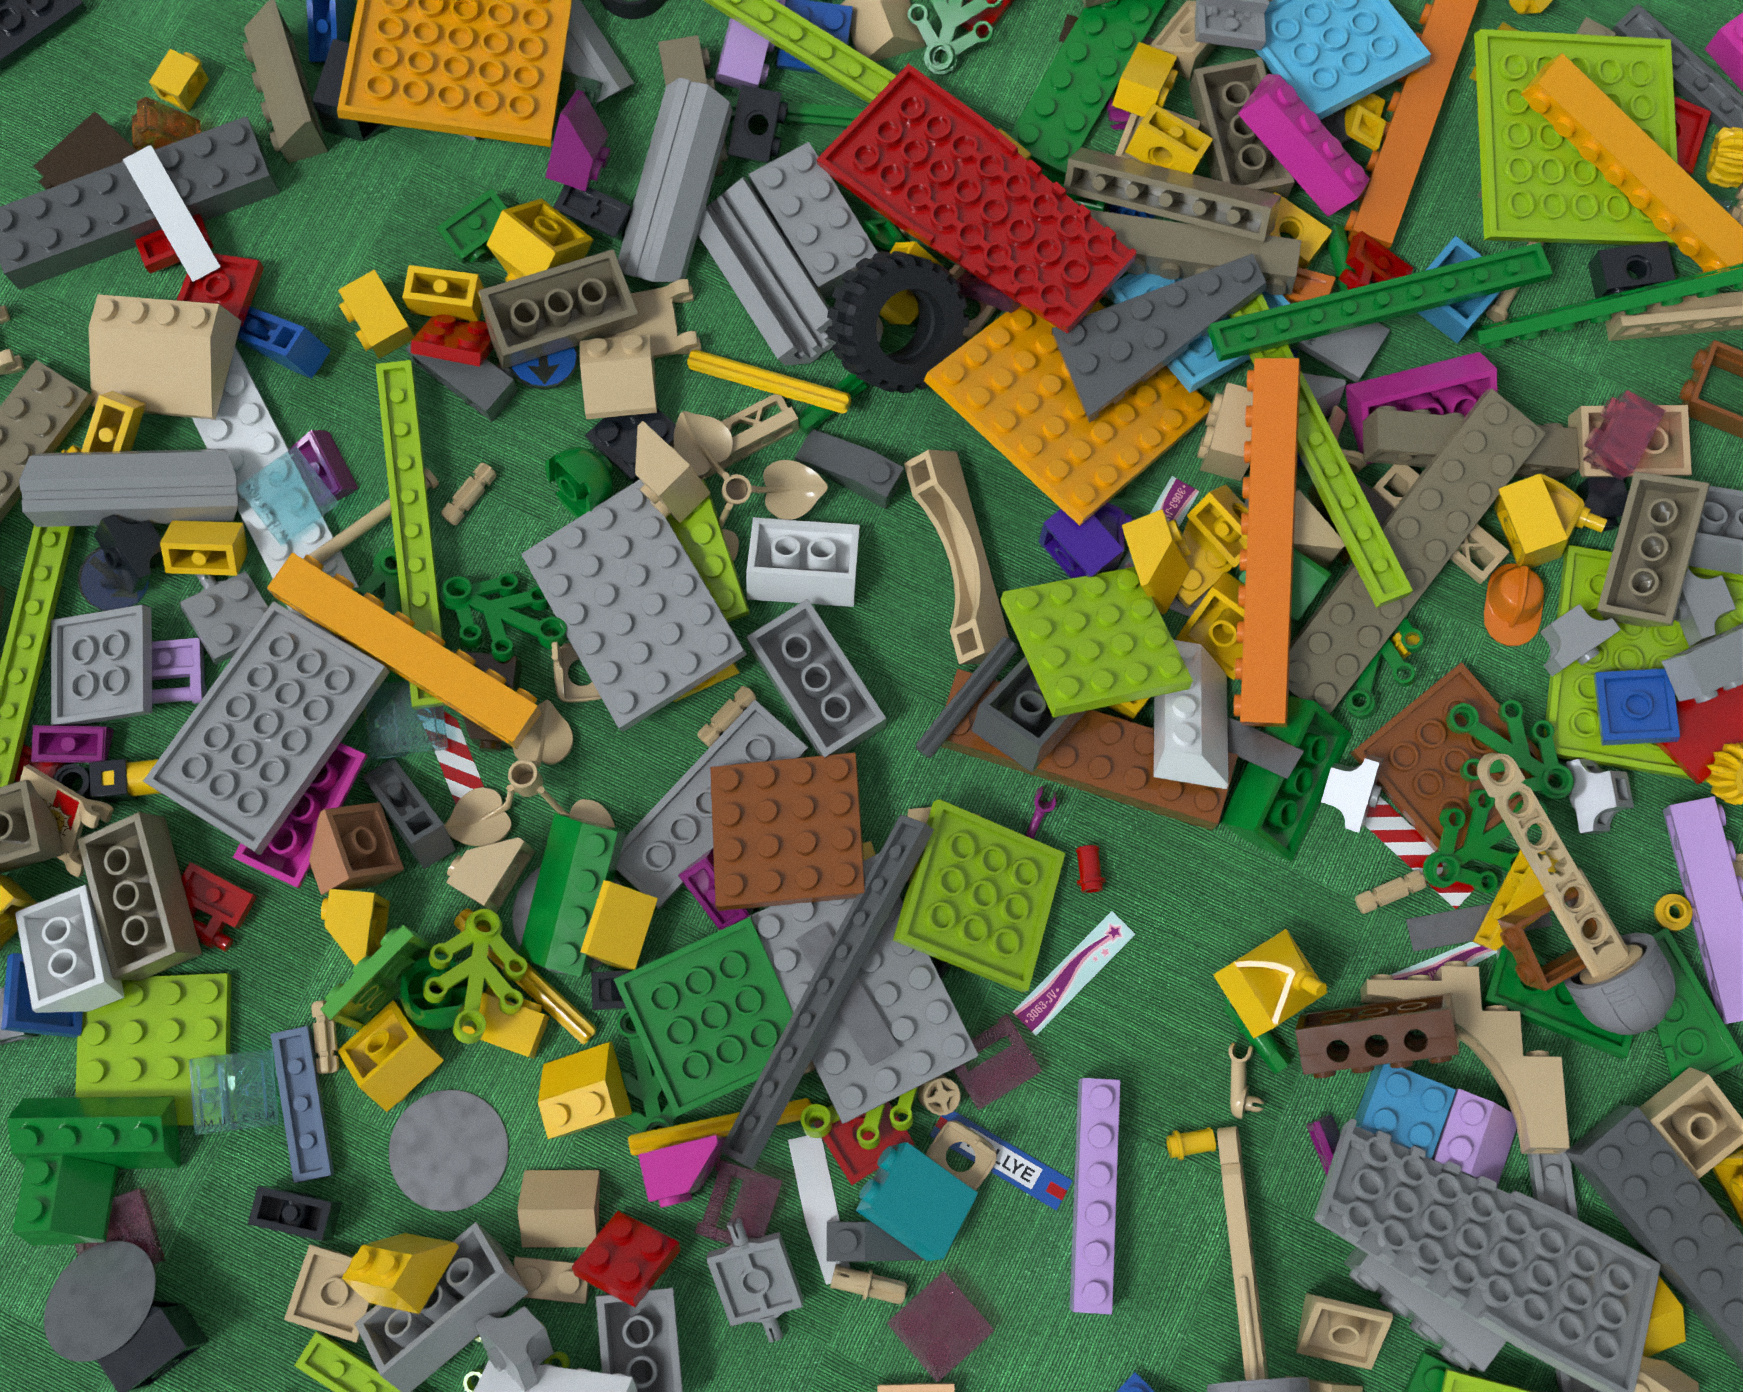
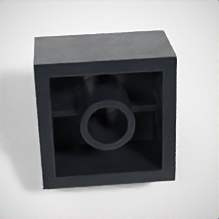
[312,39,386,142]
[97,1299,209,1392]

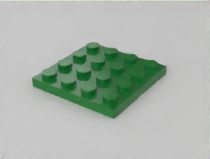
[614,916,793,1117]

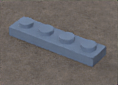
[270,1026,334,1183]

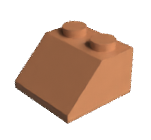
[309,802,404,895]

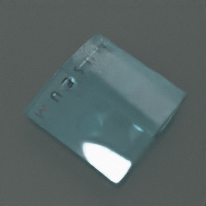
[237,446,340,545]
[365,680,448,759]
[189,1049,279,1135]

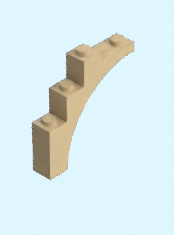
[1360,961,1570,1155]

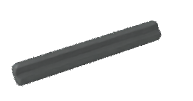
[916,637,1018,758]

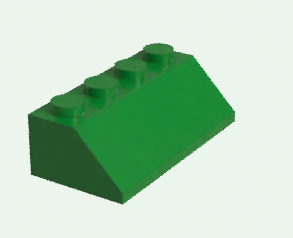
[1221,696,1352,862]
[518,813,626,977]
[7,1096,181,1169]

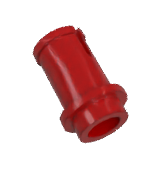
[1076,845,1106,893]

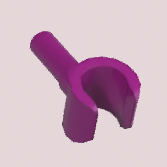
[1106,98,1130,130]
[1025,786,1057,839]

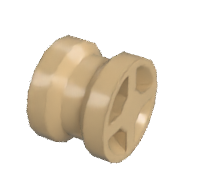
[917,1075,960,1115]

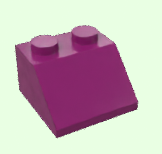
[545,90,611,191]

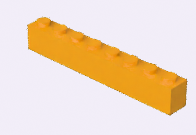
[1520,53,1743,272]
[267,552,541,749]

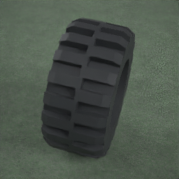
[827,251,969,393]

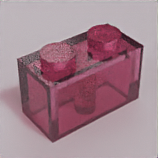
[1583,390,1666,480]

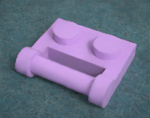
[152,638,207,704]

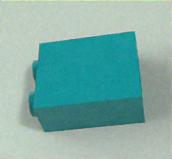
[856,1142,978,1261]

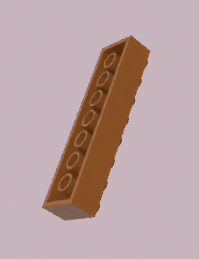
[941,669,1238,831]

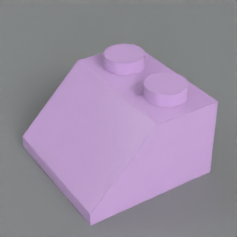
[1432,1089,1517,1188]

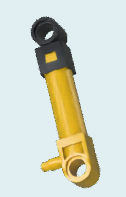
[53,759,160,803]

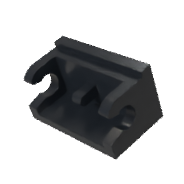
[553,185,632,241]

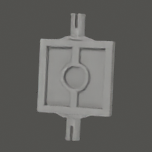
[180,571,268,665]
[706,1218,804,1342]

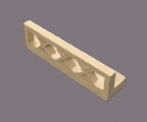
[1605,291,1743,341]
[673,394,799,480]
[1372,465,1510,584]

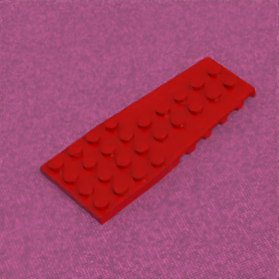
[816,63,1136,333]

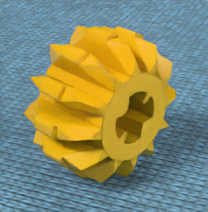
[1706,127,1743,188]
[1705,742,1743,805]

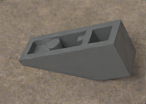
[405,344,519,422]
[795,429,904,510]
[362,757,456,869]
[827,1221,925,1262]

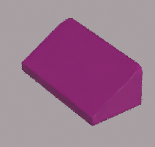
[289,430,358,508]
[31,725,114,763]
[678,848,754,930]
[1306,1115,1340,1176]

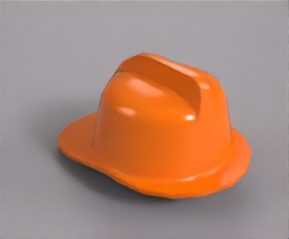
[1484,564,1544,646]

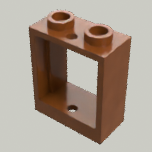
[1679,340,1743,439]
[1497,882,1597,991]

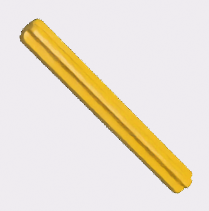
[687,349,851,414]
[454,908,597,1044]
[628,1098,811,1156]

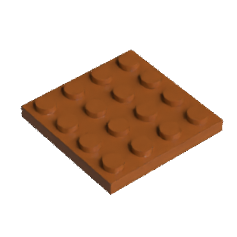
[1350,662,1554,852]
[710,753,865,911]

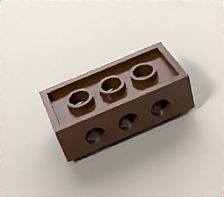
[1295,993,1459,1078]

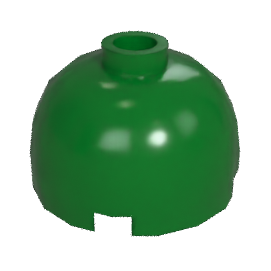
[545,446,613,518]
[400,955,468,1030]

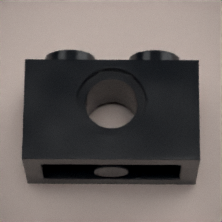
[728,85,788,164]
[1588,241,1676,298]
[248,1186,342,1241]

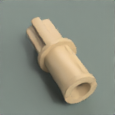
[830,1264,907,1305]

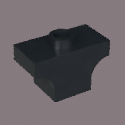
[1574,477,1629,532]
[94,514,163,594]

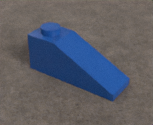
[307,0,357,62]
[236,306,331,379]

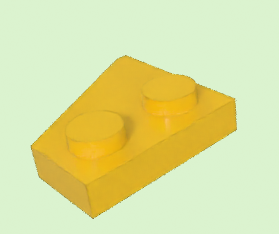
[1176,519,1234,609]

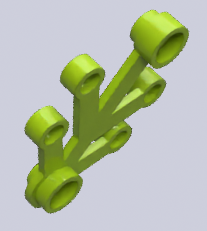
[423,909,527,1044]
[800,1084,918,1149]

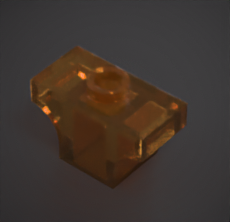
[132,97,201,150]

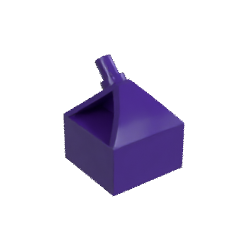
[1039,503,1136,579]

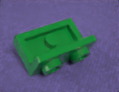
[436,188,508,264]

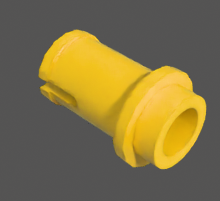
[1166,1127,1216,1161]

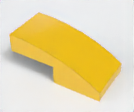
[1345,93,1386,151]

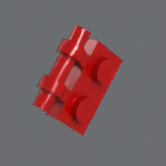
[1339,231,1413,290]
[181,862,258,952]

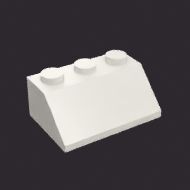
[746,517,860,607]
[15,885,124,1013]

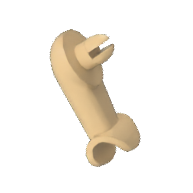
[1228,1042,1264,1119]

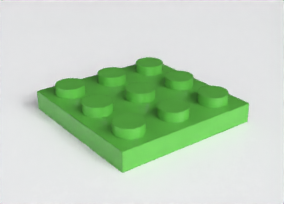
[320,925,437,1031]

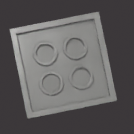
[51,605,152,726]

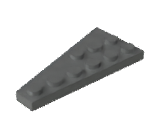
[1051,253,1266,423]

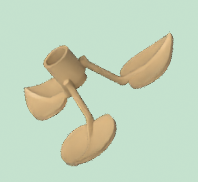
[674,411,828,561]
[444,700,616,847]

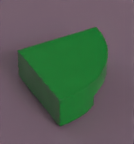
[861,217,906,251]

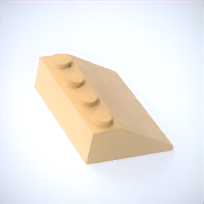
[89,294,241,420]

